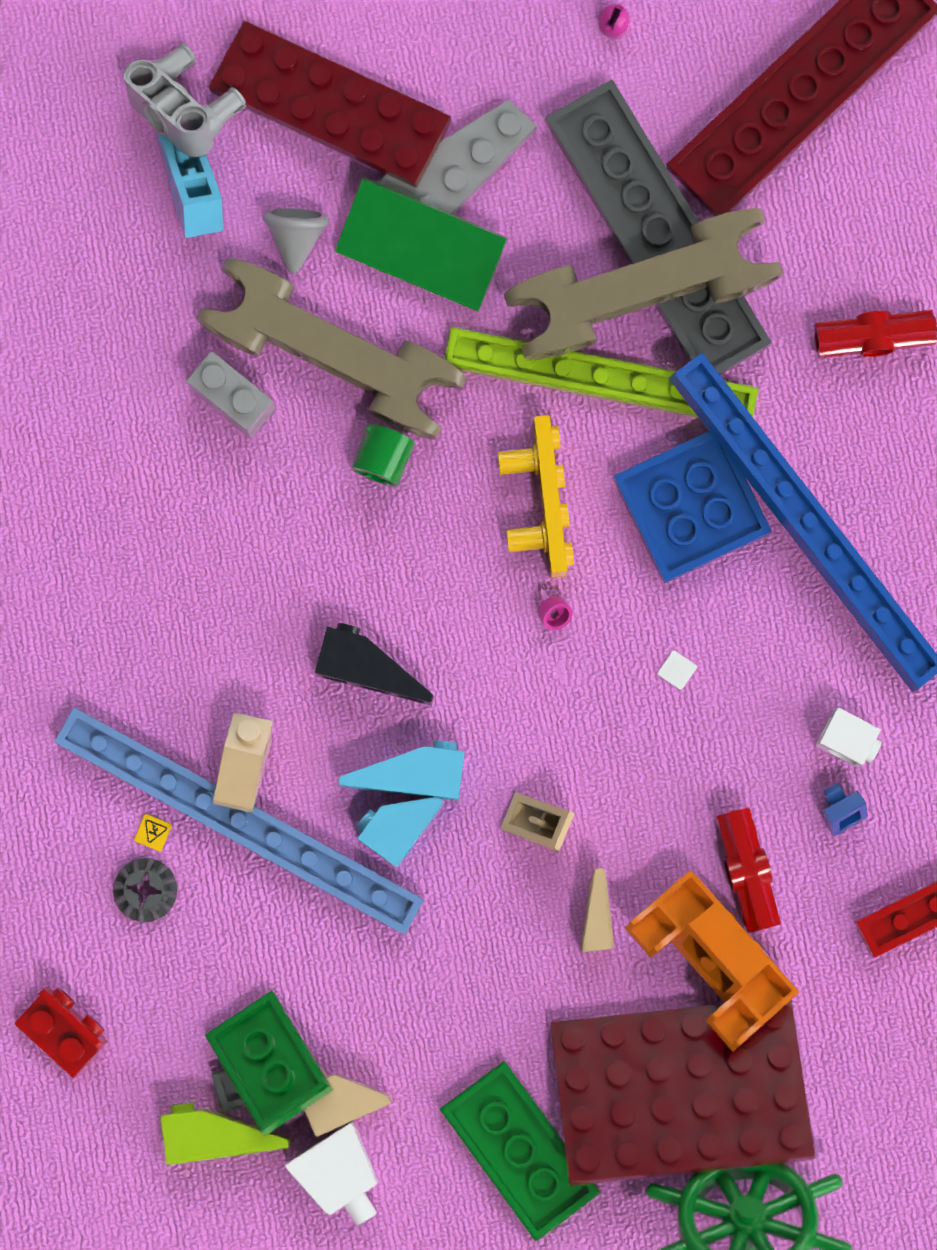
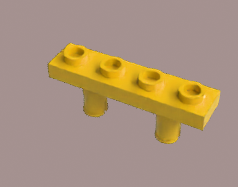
[497,415,574,578]

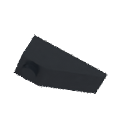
[315,623,434,706]

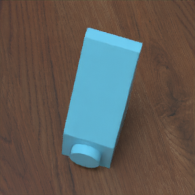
[156,131,223,238]
[339,741,464,801]

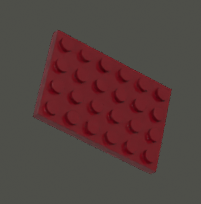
[551,1000,815,1186]

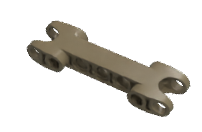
[504,208,784,360]
[195,258,467,440]

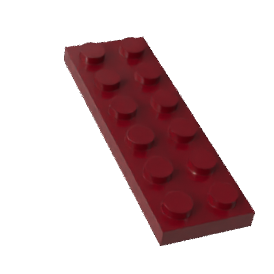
[208,20,452,188]

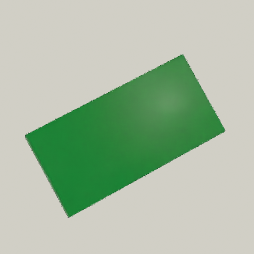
[334,178,508,311]
[439,1061,601,1242]

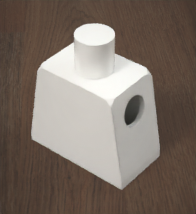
[285,1121,378,1226]

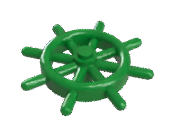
[645,1163,852,1250]

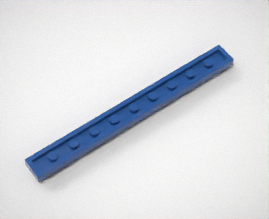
[668,353,937,692]

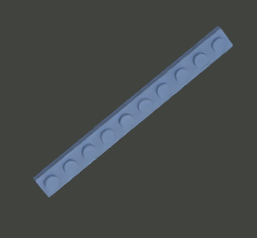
[54,707,424,935]

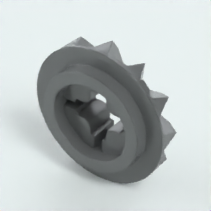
[113,858,177,922]

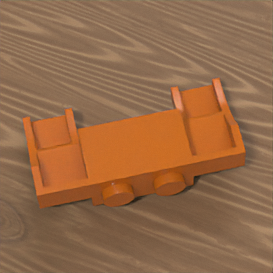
[624,870,800,1051]

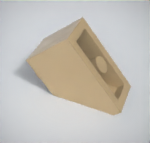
[213,712,273,813]
[305,1070,392,1137]

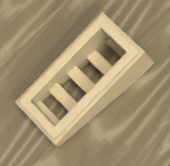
[580,868,614,952]

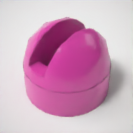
[598,4,630,38]
[538,595,573,631]

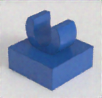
[823,783,868,837]

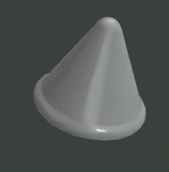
[262,209,329,273]

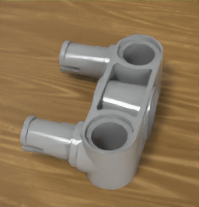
[124,43,246,157]

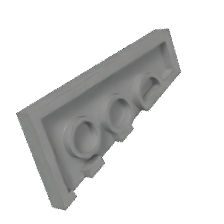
[376,100,537,215]

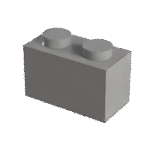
[186,351,276,439]

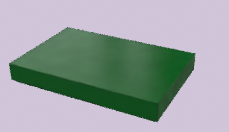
[205,990,333,1135]

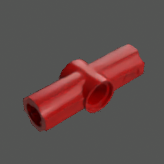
[814,310,937,358]
[715,807,781,933]

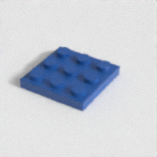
[613,431,772,584]

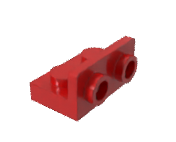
[14,987,108,1078]

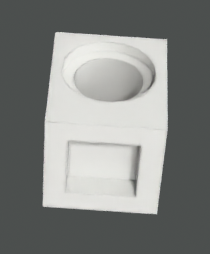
[815,707,882,768]

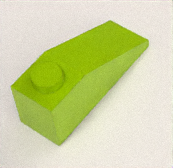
[160,1102,291,1165]

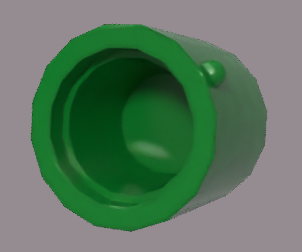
[351,424,415,487]

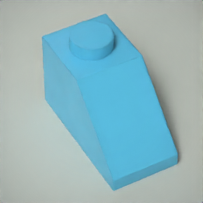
[356,797,444,868]

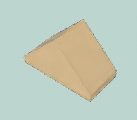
[500,792,574,853]

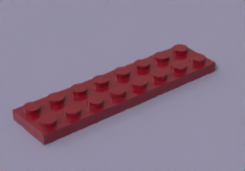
[666,0,937,217]

